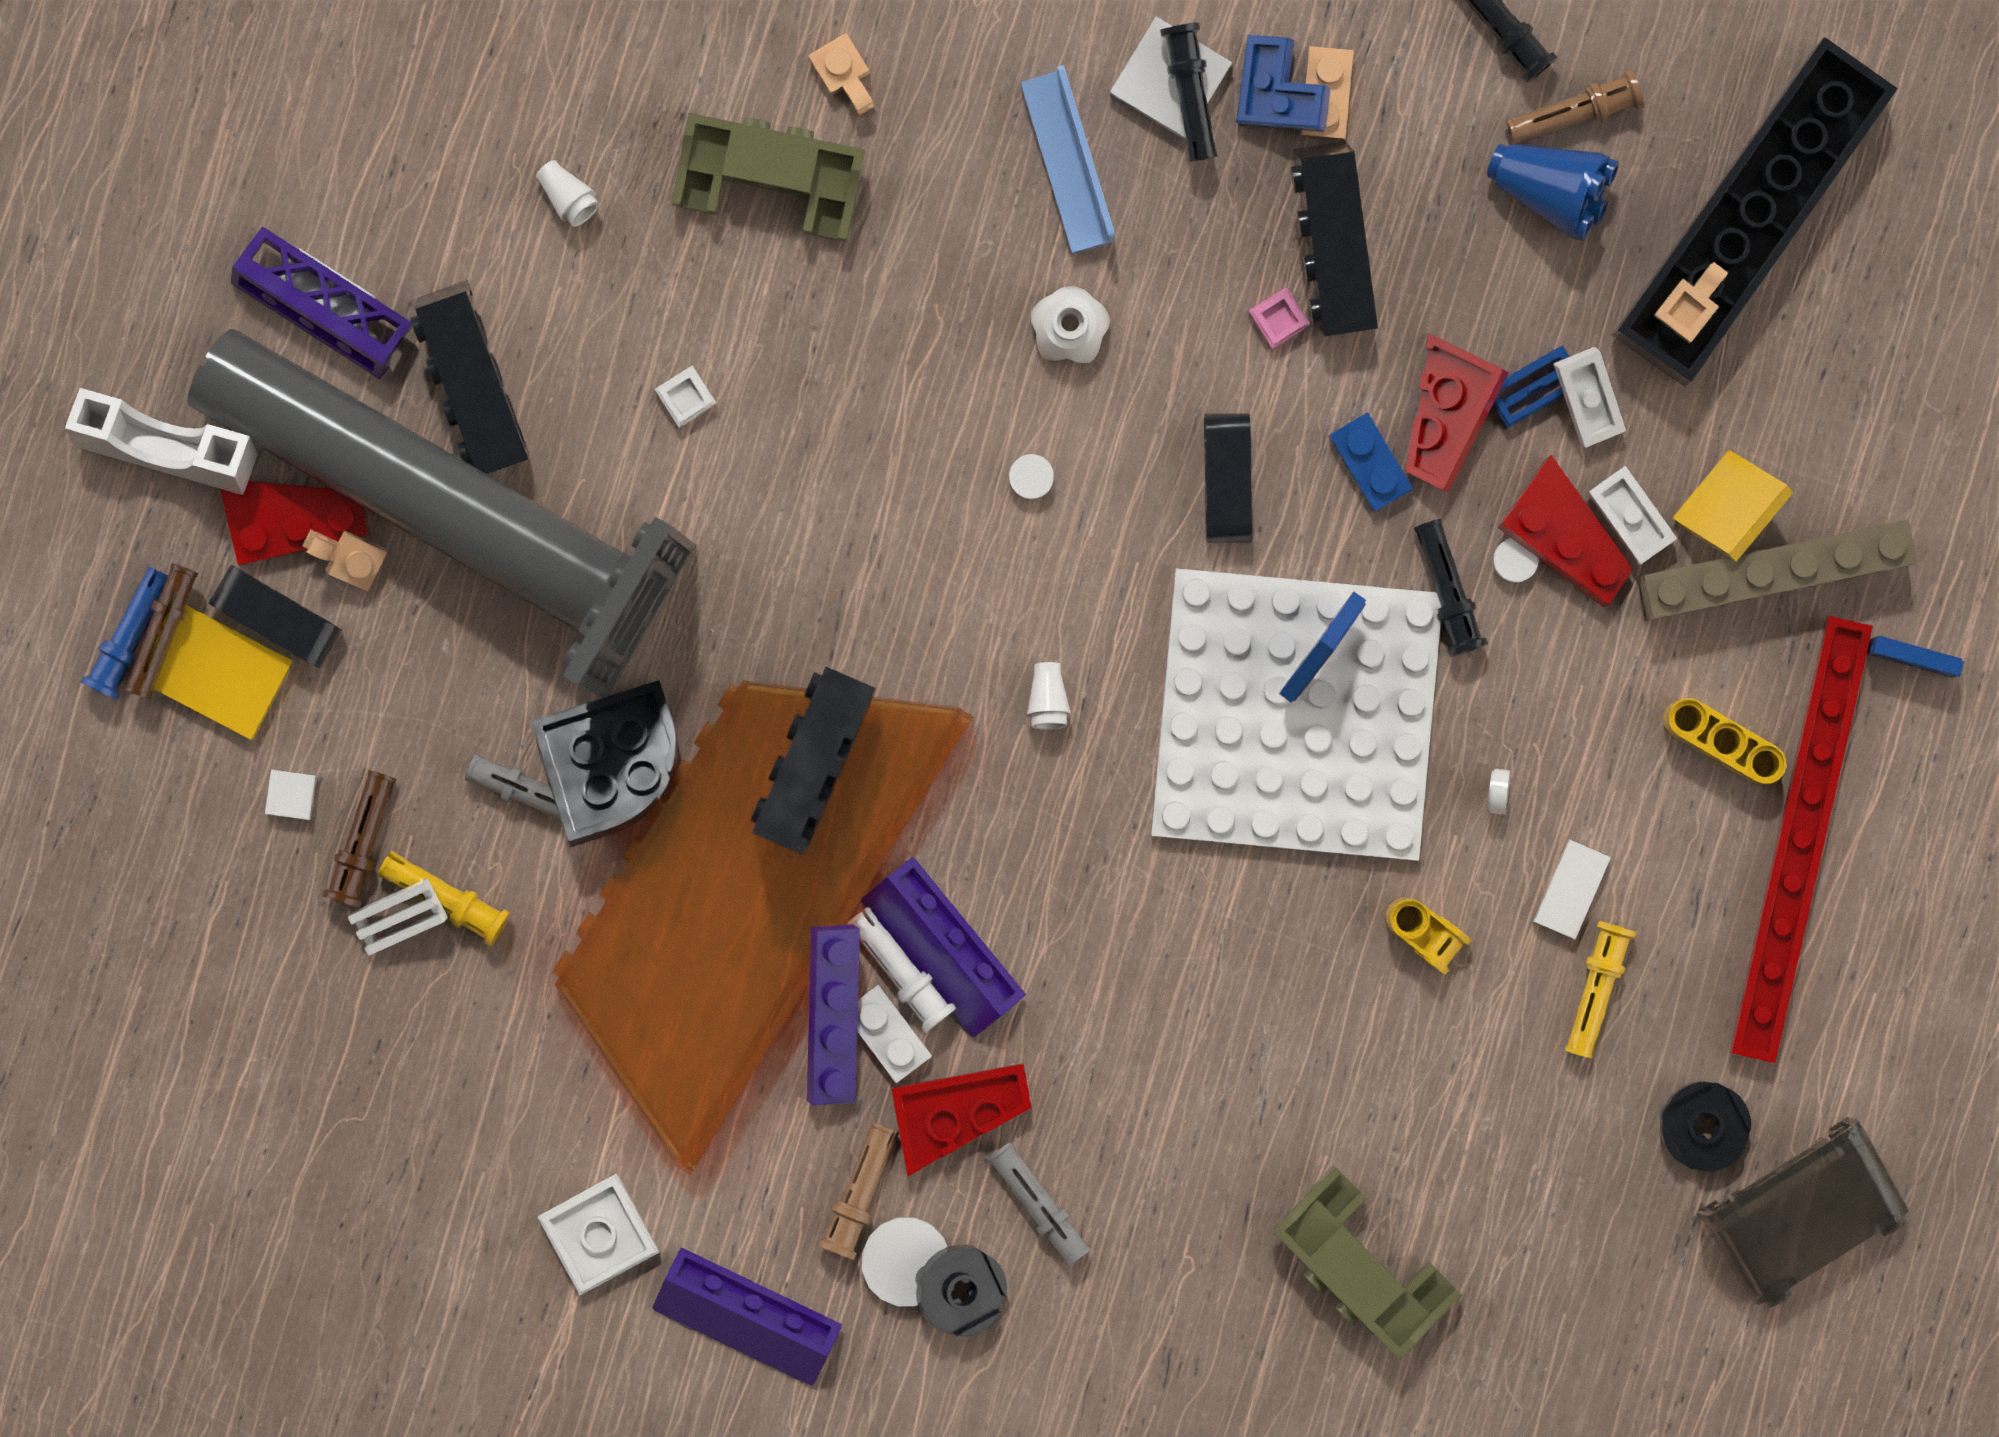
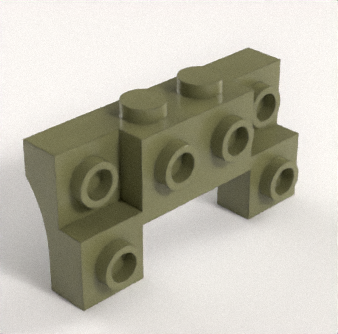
[671,113,865,242]
[1271,1165,1462,1360]

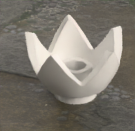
[1031,286,1110,363]

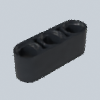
[1204,413,1252,543]
[208,565,342,668]

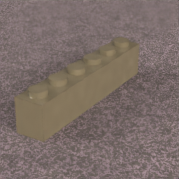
[1638,519,1918,621]

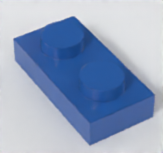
[1329,412,1413,512]

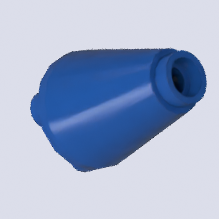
[1487,144,1619,241]

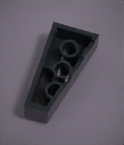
[1291,141,1378,337]
[410,280,529,474]
[750,667,877,855]

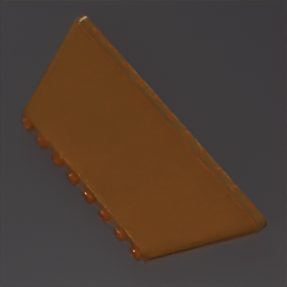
[552,680,974,1175]

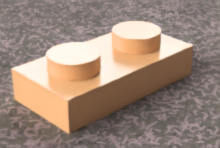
[1300,46,1354,141]

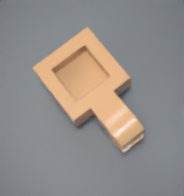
[808,33,875,116]
[1654,262,1728,343]
[303,530,387,592]

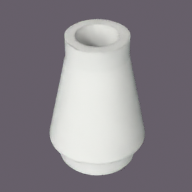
[535,160,599,227]
[1027,662,1071,730]

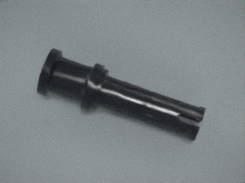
[1465,0,1558,83]
[1160,22,1218,162]
[1414,519,1488,657]

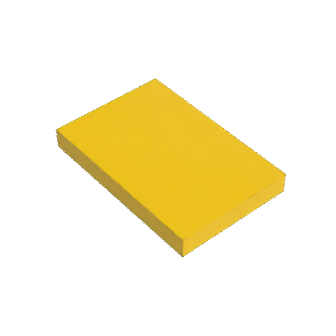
[145,599,295,740]

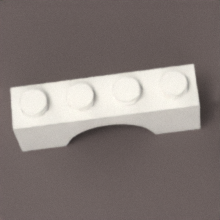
[65,388,258,495]

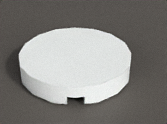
[862,1217,948,1306]

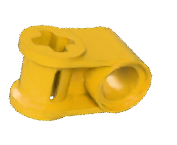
[1385,897,1472,975]

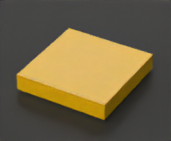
[1673,450,1794,562]

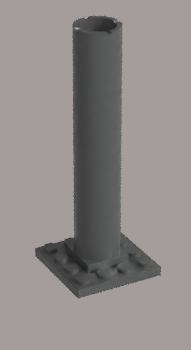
[188,329,696,698]

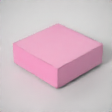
[1248,287,1311,349]

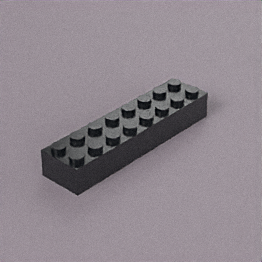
[1611,37,1898,387]

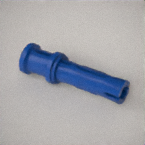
[81,566,168,701]

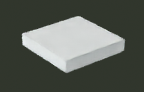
[1110,16,1232,140]
[538,1173,660,1295]

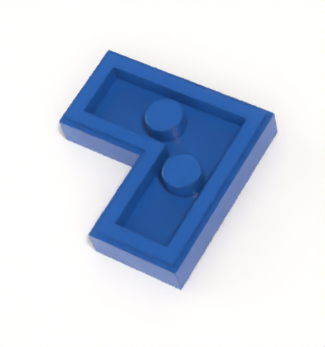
[1236,35,1331,132]
[1279,591,1366,703]

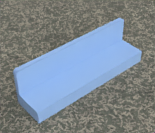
[1020,65,1116,255]

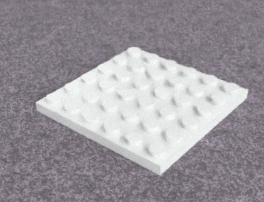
[1151,568,1441,861]

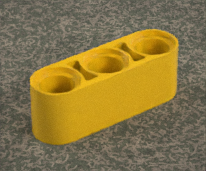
[1663,698,1787,784]

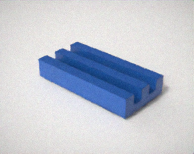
[1493,345,1570,429]
[1867,636,1964,678]

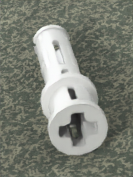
[846,907,957,1033]

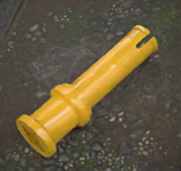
[377,851,511,947]
[1565,920,1637,1059]

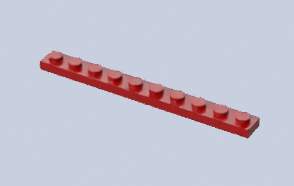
[1729,616,1873,1063]

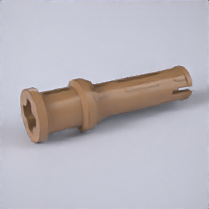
[1506,69,1645,144]
[817,1122,899,1260]

